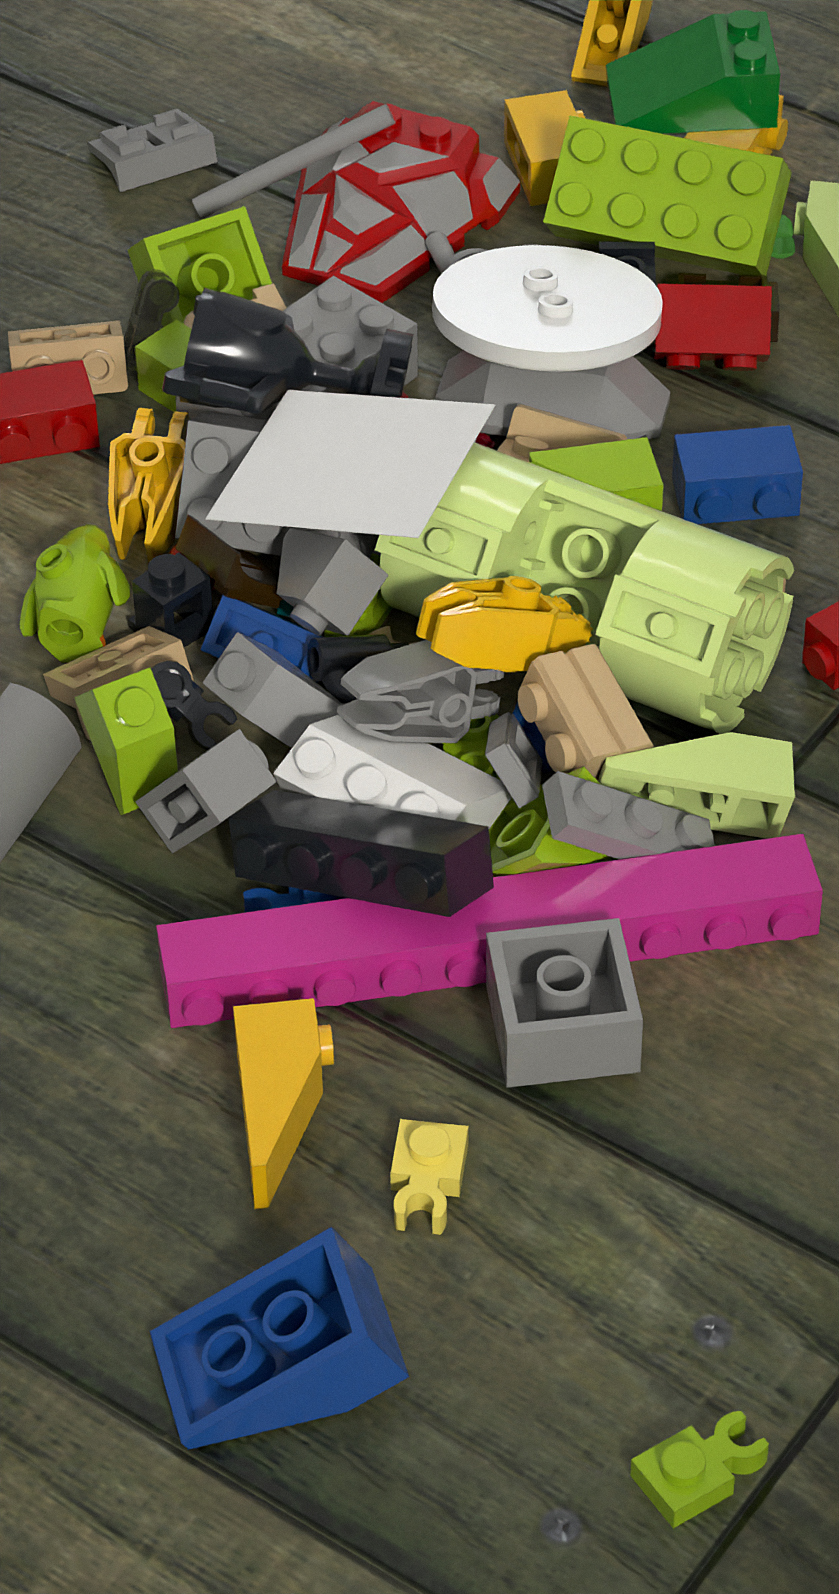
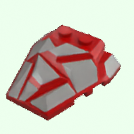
[282,101,520,303]

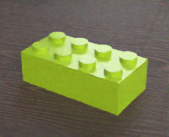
[543,116,792,275]

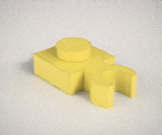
[390,1119,468,1235]

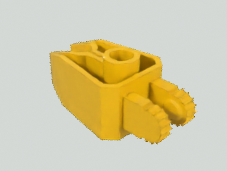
[108,408,189,562]
[416,576,593,672]

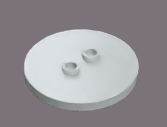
[432,245,663,371]

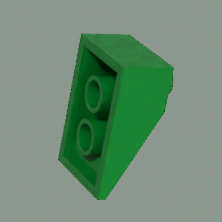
[606,10,780,134]

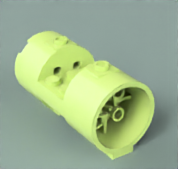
[375,442,794,734]

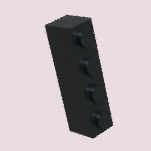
[229,790,494,917]

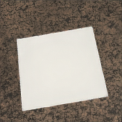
[205,390,496,538]

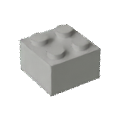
[486,918,643,1088]

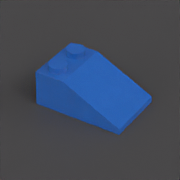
[150,1227,409,1450]

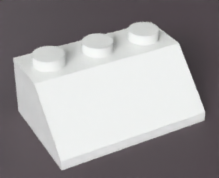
[273,715,512,828]

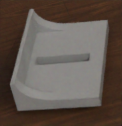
[88,109,218,192]

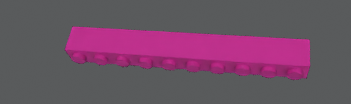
[156,834,823,1028]

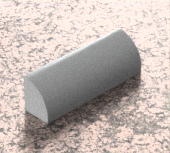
[0,682,82,862]

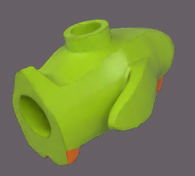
[19,524,130,663]

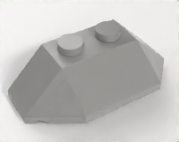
[435,350,670,440]

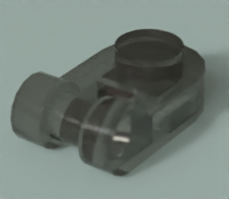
[124,269,179,372]

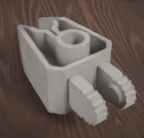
[337,640,504,743]

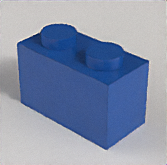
[672,425,803,524]

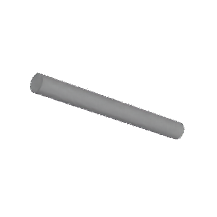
[192,104,395,219]

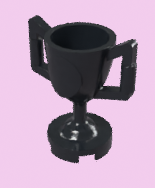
[162,288,414,414]

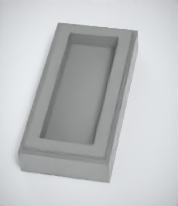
[485,712,543,808]

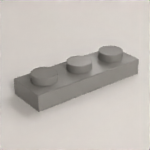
[542,771,715,859]

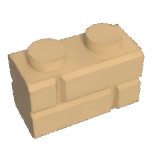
[518,644,654,781]

